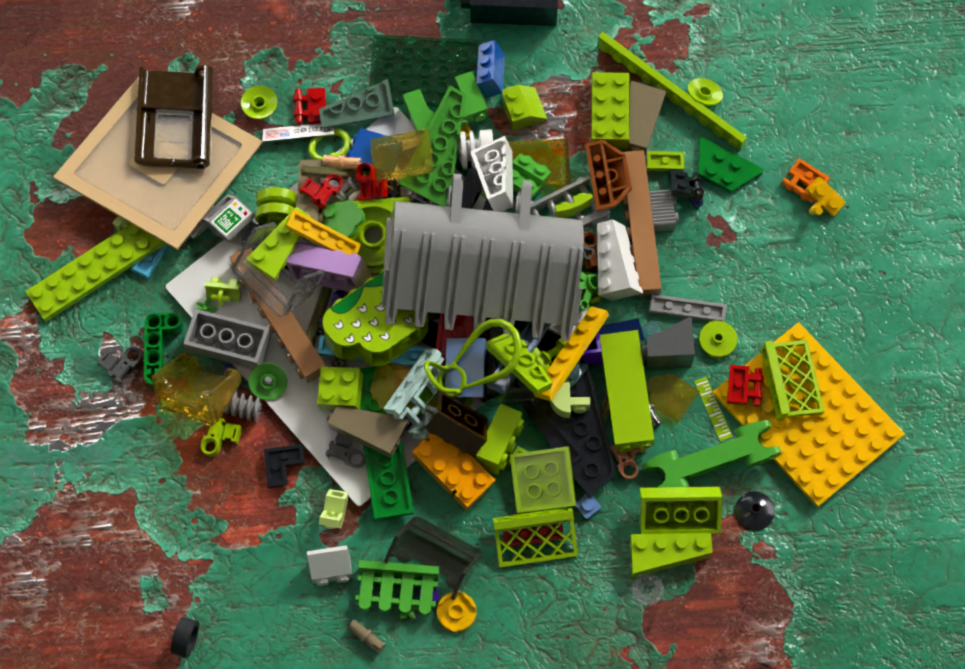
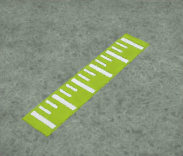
[694,377,733,441]

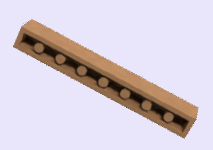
[622,150,661,297]
[229,246,326,384]

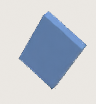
[445,338,486,398]

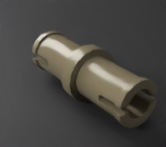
[347,619,386,654]

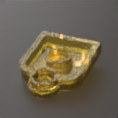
[370,364,411,410]
[647,374,700,423]

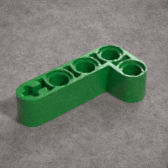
[144,312,184,390]

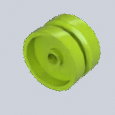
[255,187,297,228]

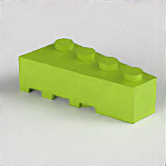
[630,533,712,579]

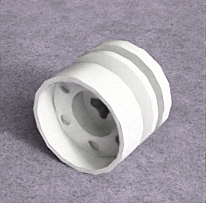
[458,129,493,170]

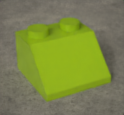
[501,85,547,131]

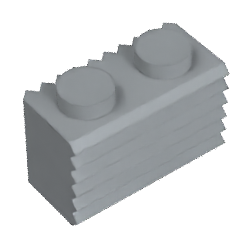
[649,190,679,232]

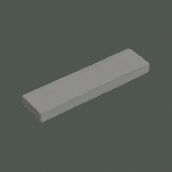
[648,294,727,322]

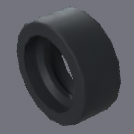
[171,617,199,658]

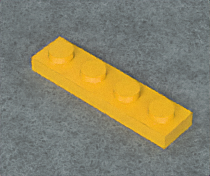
[285,209,361,255]

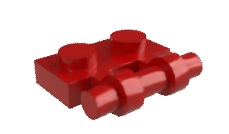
[293,88,326,125]
[727,365,764,407]

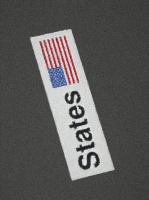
[262,123,334,141]

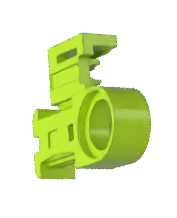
[201,416,243,457]

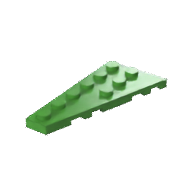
[398,86,466,206]

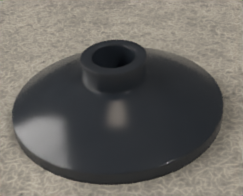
[735,491,775,530]

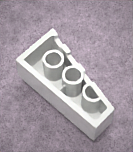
[471,136,513,212]
[597,219,643,301]

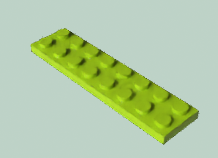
[25,224,166,322]

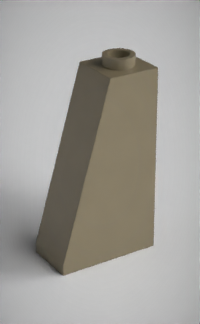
[628,81,666,156]
[327,406,410,459]

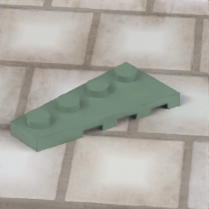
[319,79,395,129]

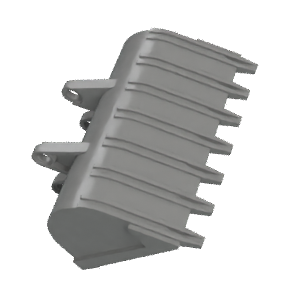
[381,173,584,341]

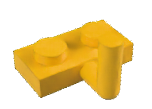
[806,177,846,216]

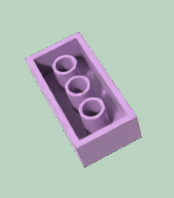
[286,242,372,292]

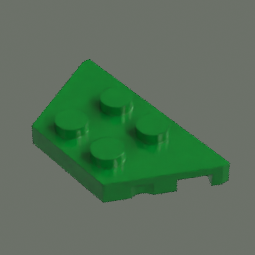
[698,137,764,193]

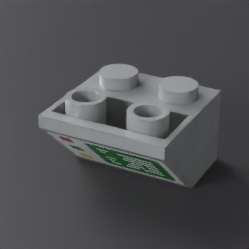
[202,194,255,241]

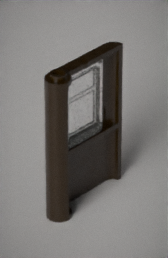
[134,65,213,170]

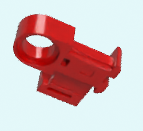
[356,162,388,200]
[299,174,343,209]

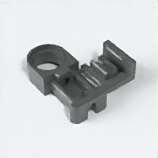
[97,347,142,384]
[325,433,365,469]

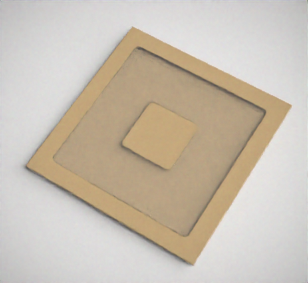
[53,77,263,250]

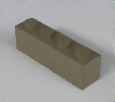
[296,159,324,224]

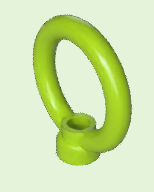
[308,128,351,168]

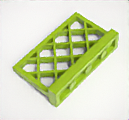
[760,340,825,421]
[492,507,578,567]

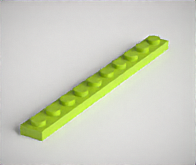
[597,32,747,151]

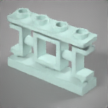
[383,349,445,440]

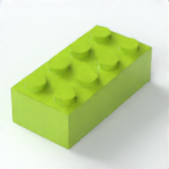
[591,72,629,149]
[639,487,722,534]

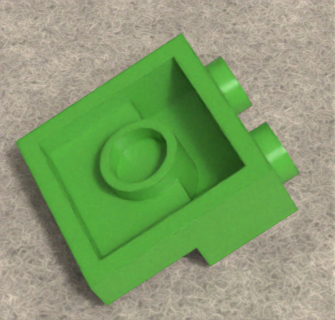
[513,153,551,199]

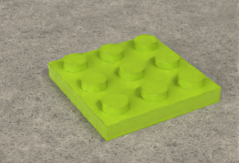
[510,446,576,514]

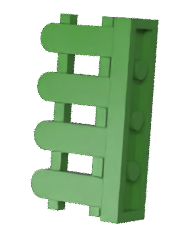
[355,560,439,616]

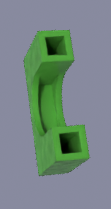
[403,71,488,140]

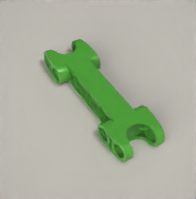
[642,420,782,488]

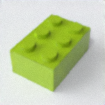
[476,403,524,475]

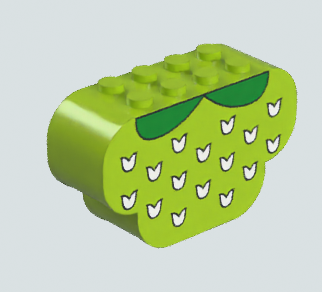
[323,268,429,367]

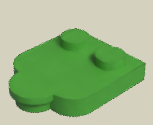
[323,200,365,239]

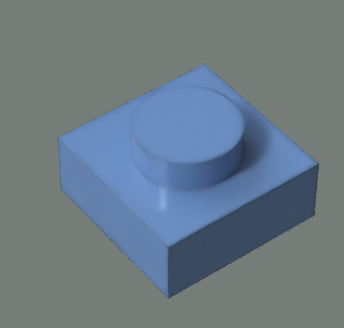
[574,495,602,521]

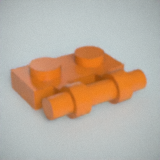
[781,158,830,204]

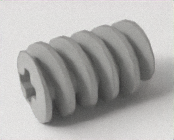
[218,390,262,422]

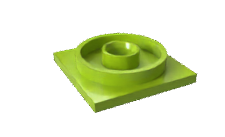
[335,197,411,275]

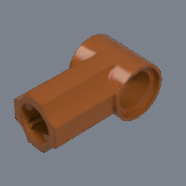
[583,231,598,272]

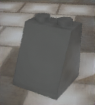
[641,318,695,369]

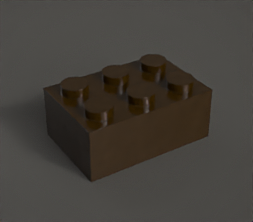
[424,390,488,456]

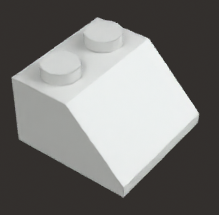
[307,546,353,586]

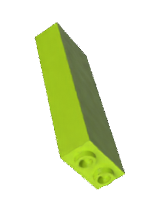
[600,330,655,452]

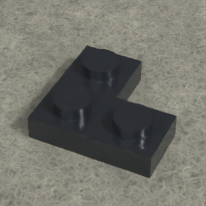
[264,444,306,489]

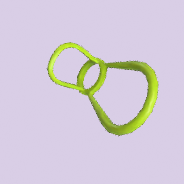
[424,319,522,397]

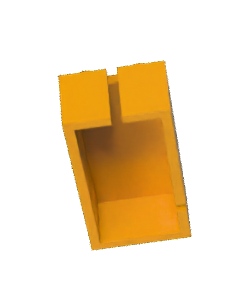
[411,433,495,511]

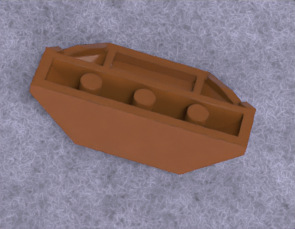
[585,140,632,212]

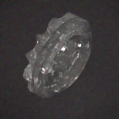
[632,574,664,606]

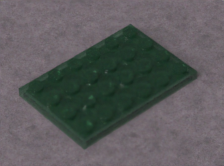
[369,35,482,106]

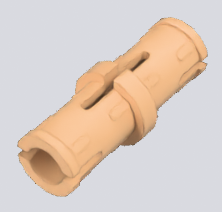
[322,155,362,170]

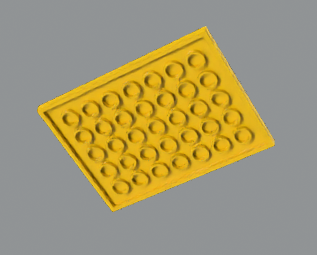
[712,322,905,508]

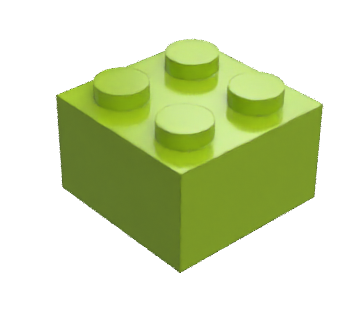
[317,367,363,411]

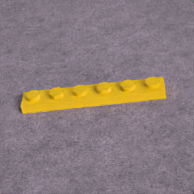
[534,306,609,401]

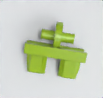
[205,277,241,307]

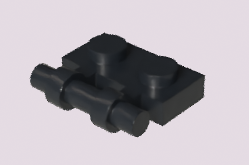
[667,169,704,200]

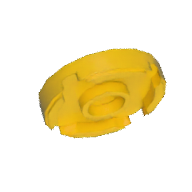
[437,592,477,632]

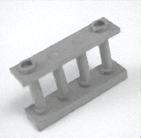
[530,175,611,232]

